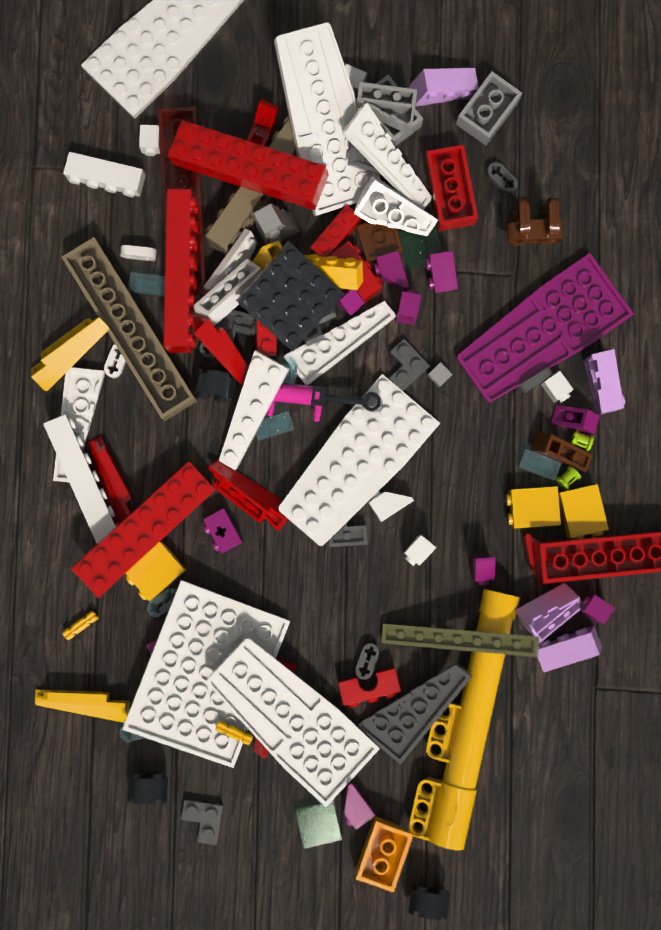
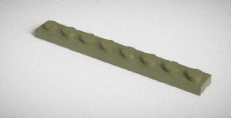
[382,624,539,657]

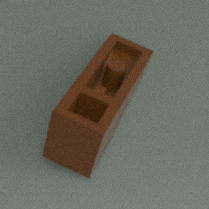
[531,432,593,473]

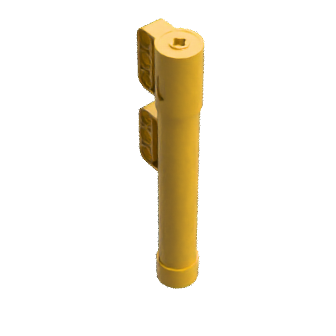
[409,589,520,850]

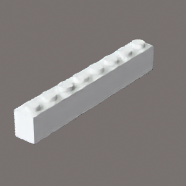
[44,415,119,543]

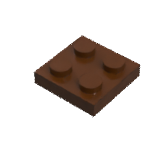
[356,222,403,263]

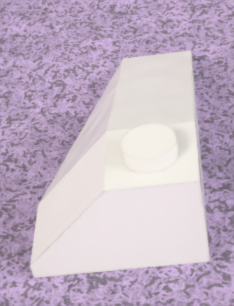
[354,175,438,236]

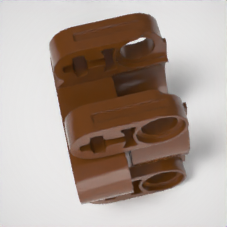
[507,197,563,246]

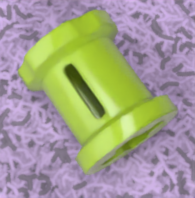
[570,429,594,451]
[555,465,581,491]

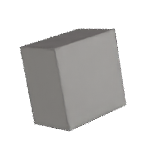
[427,362,453,388]

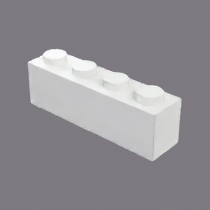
[63,152,146,197]
[194,259,262,326]

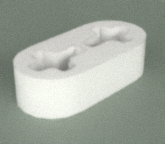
[120,245,157,261]
[104,344,126,378]

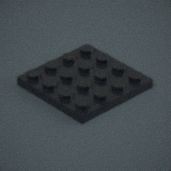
[236,241,344,351]

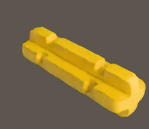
[62,611,98,640]
[215,720,253,745]

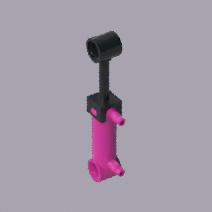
[267,383,383,422]

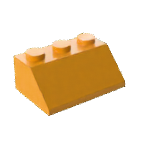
[355,816,413,892]

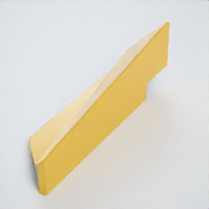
[31,317,109,391]
[35,689,129,723]

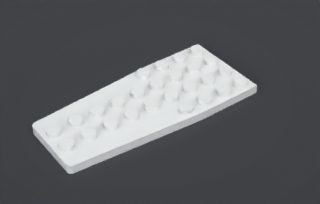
[81,0,244,119]
[274,23,380,216]
[279,374,440,546]
[207,638,380,807]

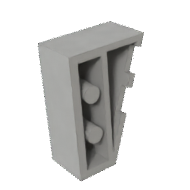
[357,82,417,136]
[253,204,300,245]

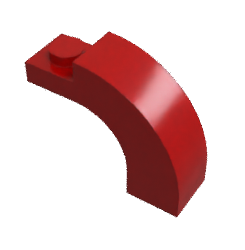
[246,99,279,147]

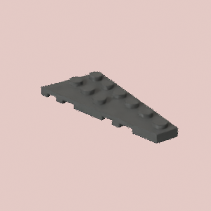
[356,663,472,764]

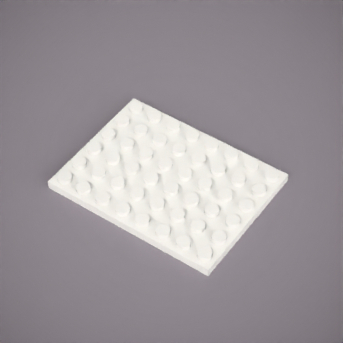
[122,580,290,768]

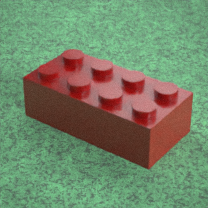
[425,145,478,231]

